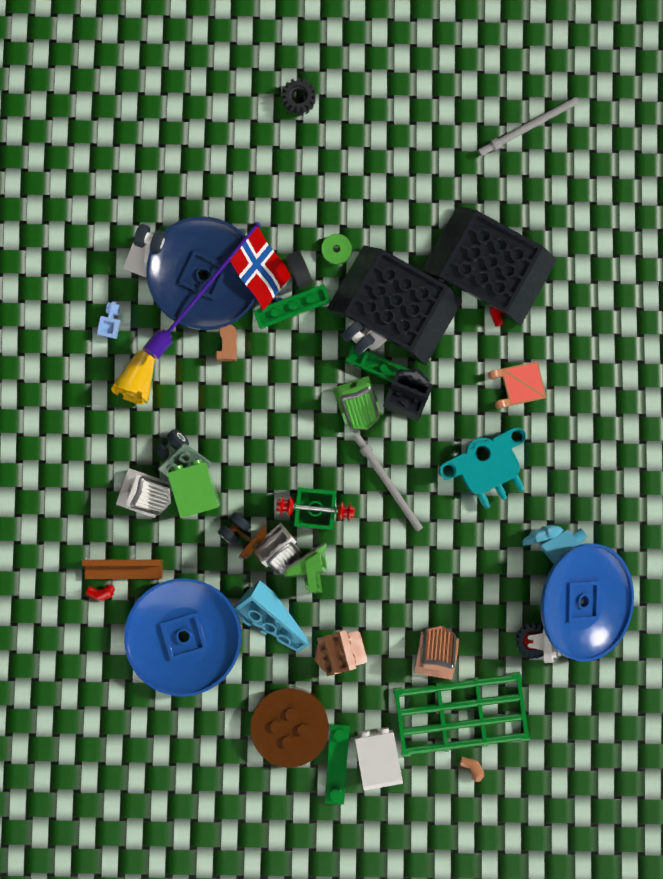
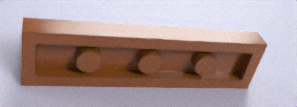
[82,559,163,579]

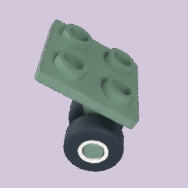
[155,429,212,476]

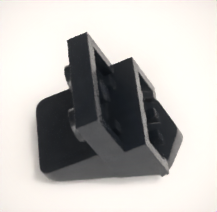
[383,369,433,421]

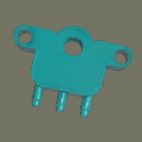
[438,428,526,509]

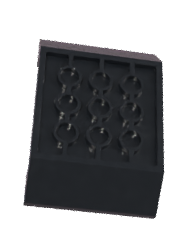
[421,206,557,326]
[326,245,462,366]

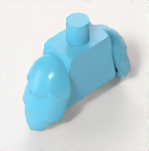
[522,525,588,564]

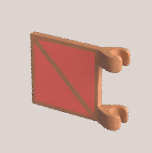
[488,361,547,409]

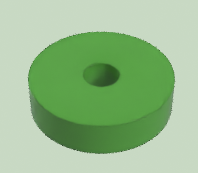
[322,234,352,265]

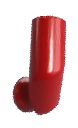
[489,307,504,327]
[85,584,115,601]

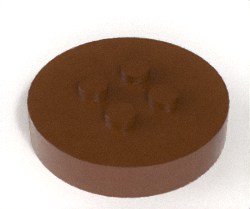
[250,687,329,768]

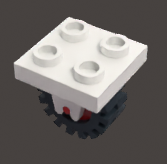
[515,622,562,663]

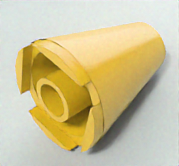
[111,349,155,404]

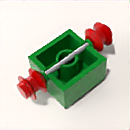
[276,487,355,530]

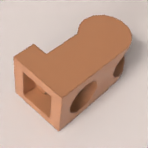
[216,325,238,362]

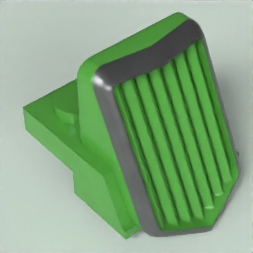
[332,376,382,430]
[284,543,327,594]

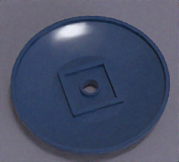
[146,217,256,330]

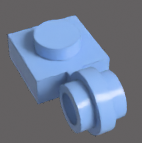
[97,301,121,339]

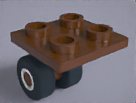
[218,512,268,560]

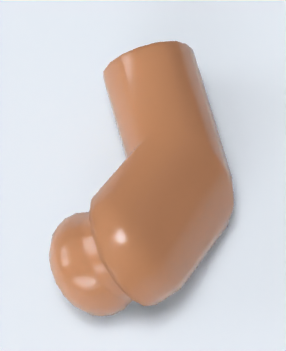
[459,756,484,782]

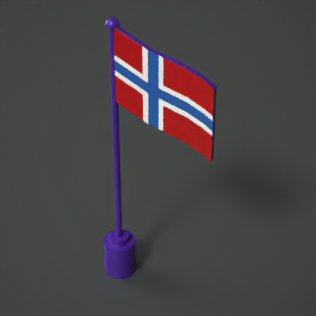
[143,222,291,360]

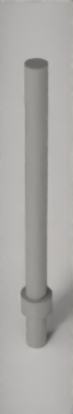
[478,97,579,156]
[353,432,423,532]

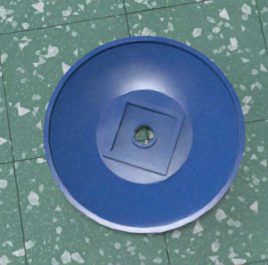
[541,543,634,662]
[124,578,242,697]

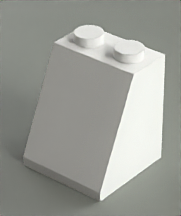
[355,727,403,790]

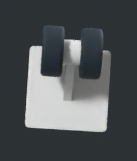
[123,224,166,277]
[341,320,387,355]

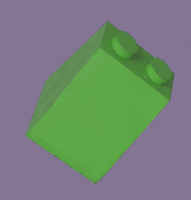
[167,459,220,518]

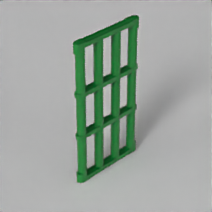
[393,672,530,758]

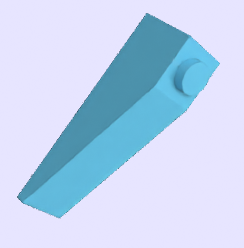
[233,581,310,652]

